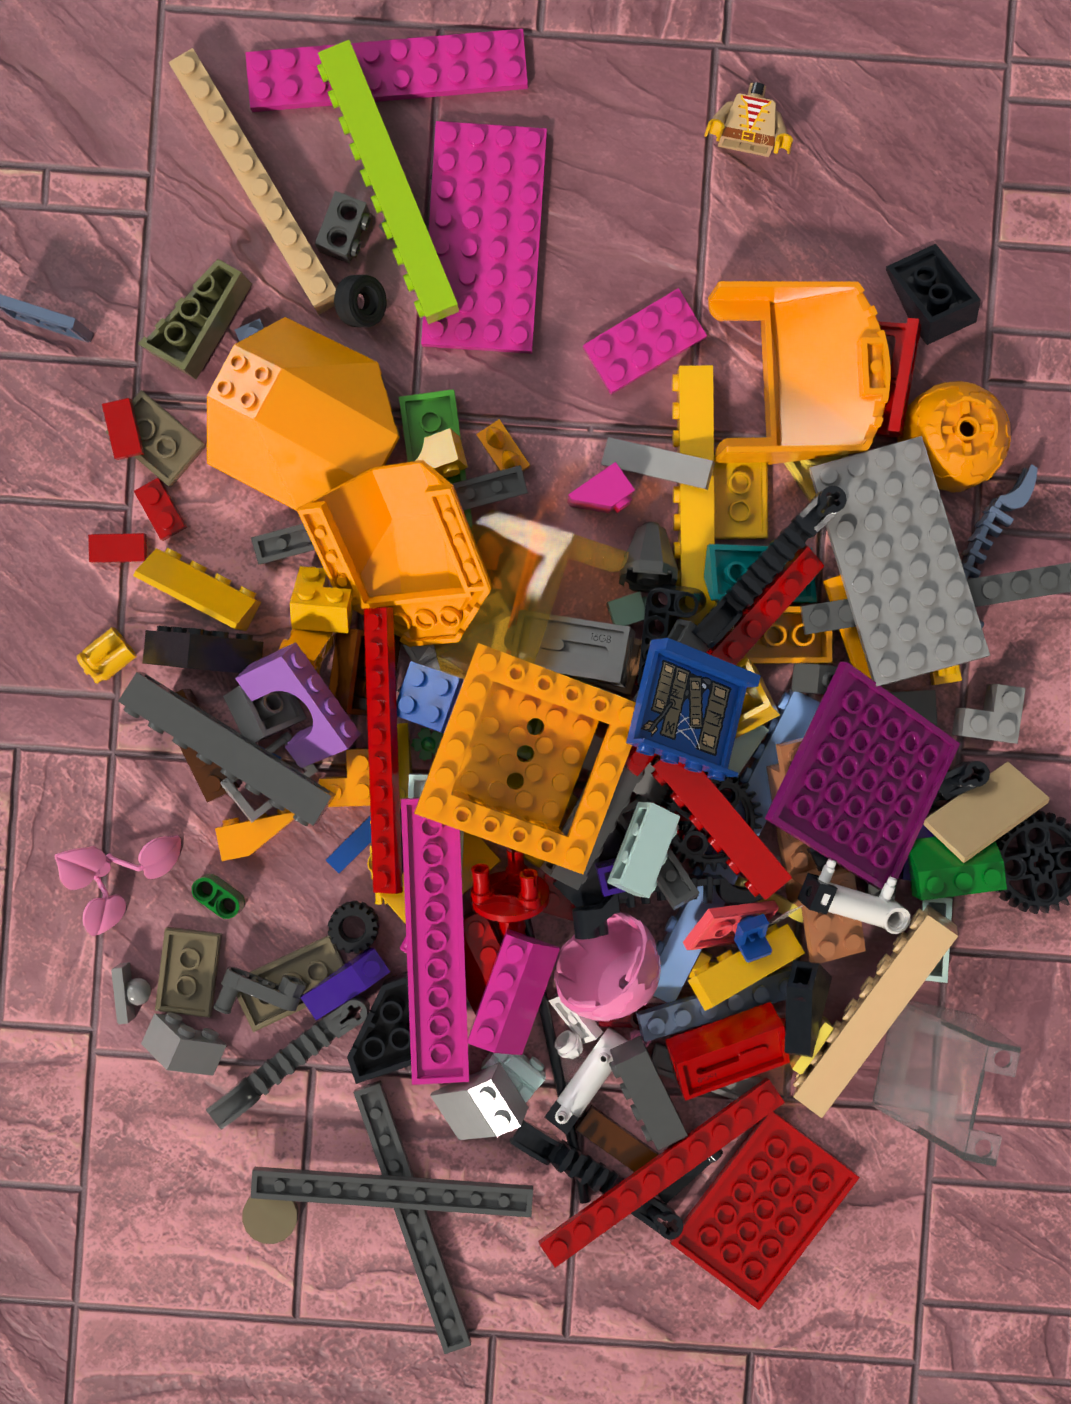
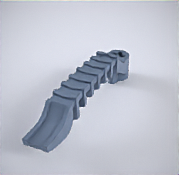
[961,464,1038,628]

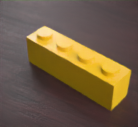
[688,923,805,1011]

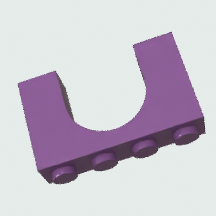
[235,642,361,768]

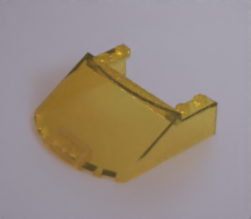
[434,510,629,678]

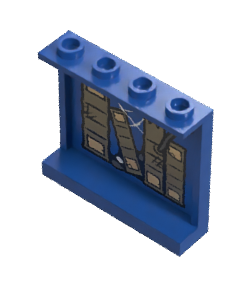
[626,638,761,781]

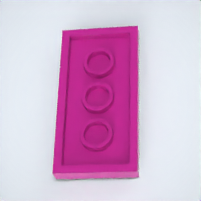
[583,288,707,395]

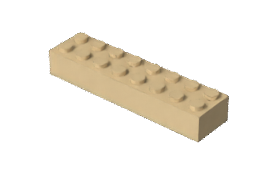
[793,905,958,1118]

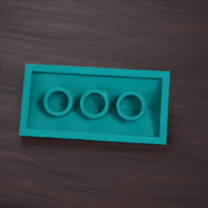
[704,544,817,603]

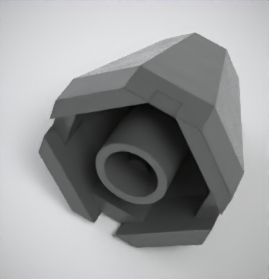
[619,522,678,593]

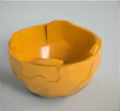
[897,381,1011,493]

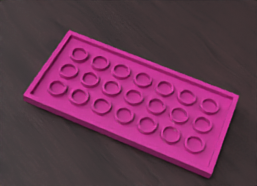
[421,121,547,354]

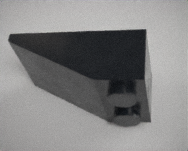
[886,244,981,345]

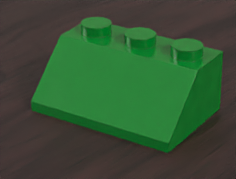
[908,836,1007,901]

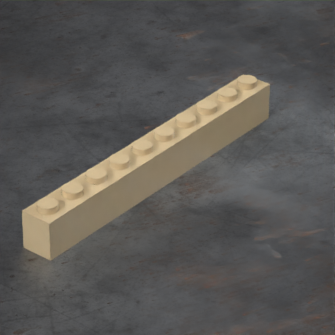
[169,48,336,315]

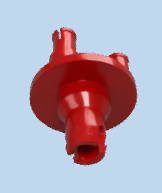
[470,847,550,943]

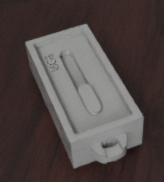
[505,610,636,687]

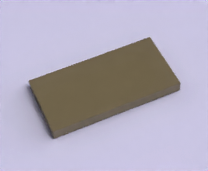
[237,935,345,1032]

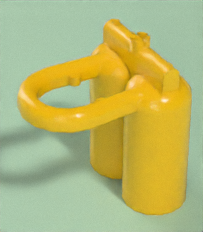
[76,627,137,684]

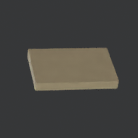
[106,390,207,487]
[155,927,222,1018]

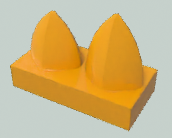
[476,419,530,471]

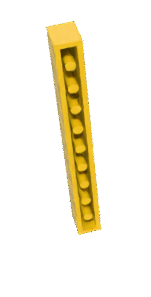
[672,365,715,625]

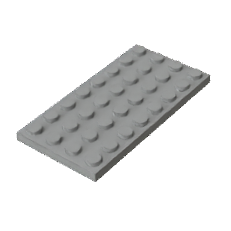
[809,436,990,686]

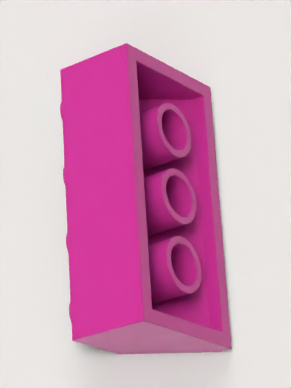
[467,929,560,1055]

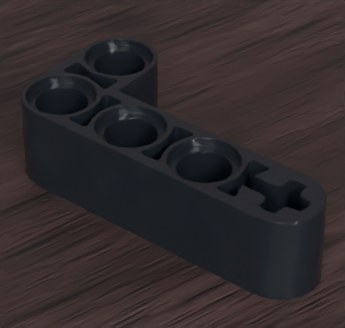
[637,584,706,688]

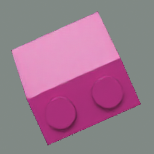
[567,462,635,514]

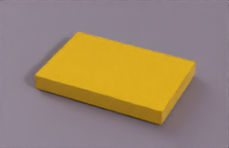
[714,455,768,540]

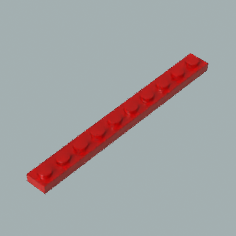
[625,546,824,776]
[364,607,403,894]
[539,1077,785,1268]

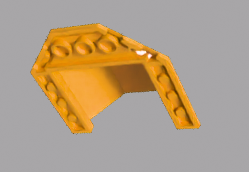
[207,317,400,511]
[297,460,493,647]

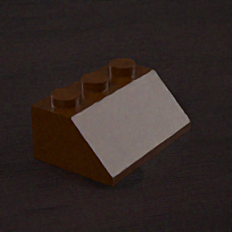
[329,628,401,716]

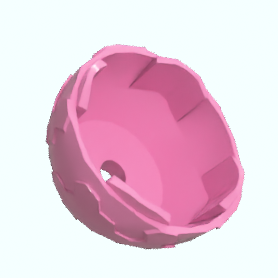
[554,912,661,1021]

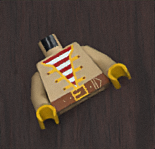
[704,82,793,157]

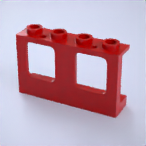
[875,318,922,438]

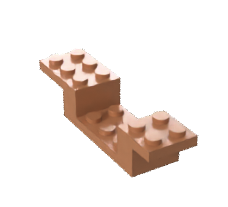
[766,738,866,964]

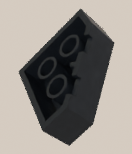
[142,626,264,673]
[347,971,411,1084]

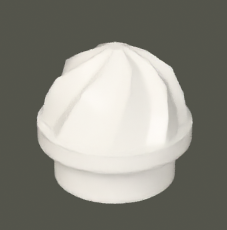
[555,1030,583,1059]

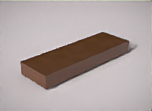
[576,1105,659,1172]

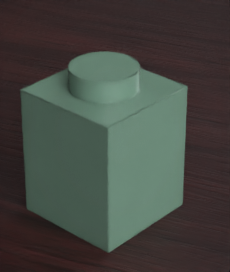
[606,591,647,626]

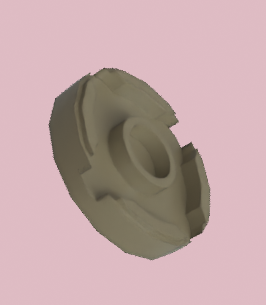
[242,1196,299,1244]

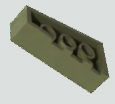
[138,259,252,380]

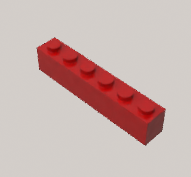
[650,756,792,900]

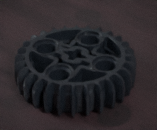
[660,771,763,872]
[994,811,1071,914]

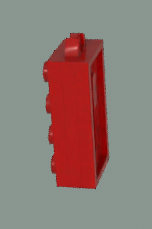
[665,1002,790,1101]

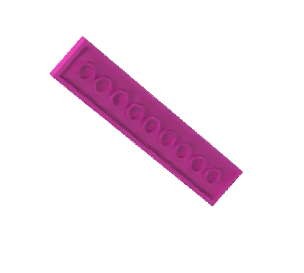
[245,29,528,112]
[401,798,469,1085]

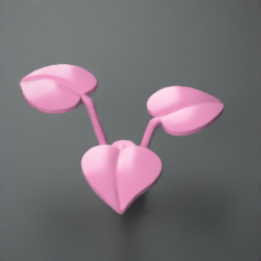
[55,835,181,936]

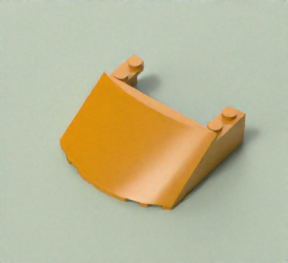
[708,281,891,465]

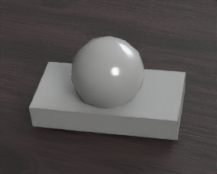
[111,962,151,1024]

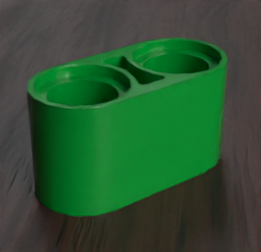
[192,874,245,919]

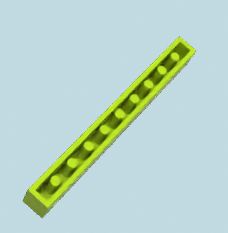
[317,40,459,324]

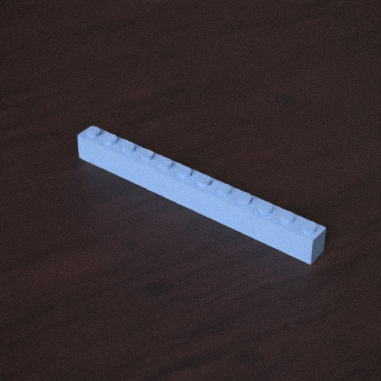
[653,690,820,1003]

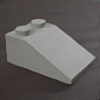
[430,1062,529,1140]

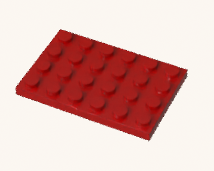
[670,1111,860,1310]

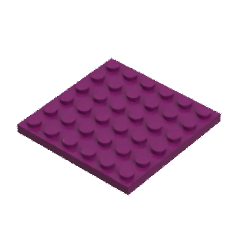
[764,662,960,891]

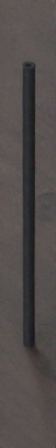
[525,918,591,1204]

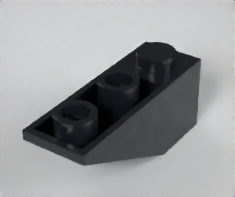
[785,960,832,1057]

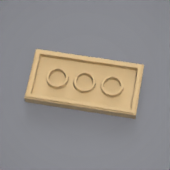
[923,762,1049,863]

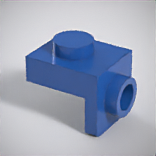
[734,914,772,963]

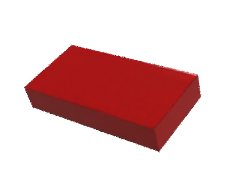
[102,398,144,460]
[88,533,147,563]

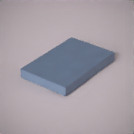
[0,294,94,343]

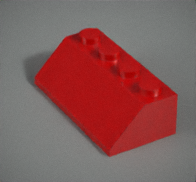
[463,910,501,1015]

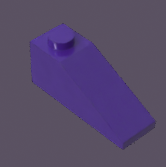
[300,947,390,1020]

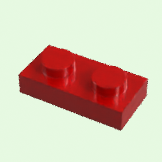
[134,478,187,541]

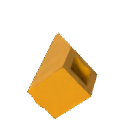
[215,808,295,861]

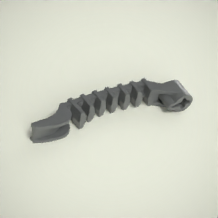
[206,995,370,1130]

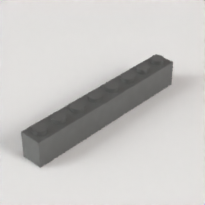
[118,672,336,826]

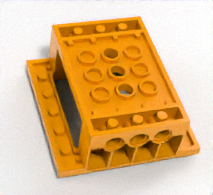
[414,643,636,874]

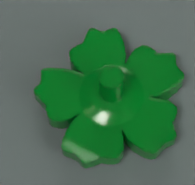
[411,727,443,761]

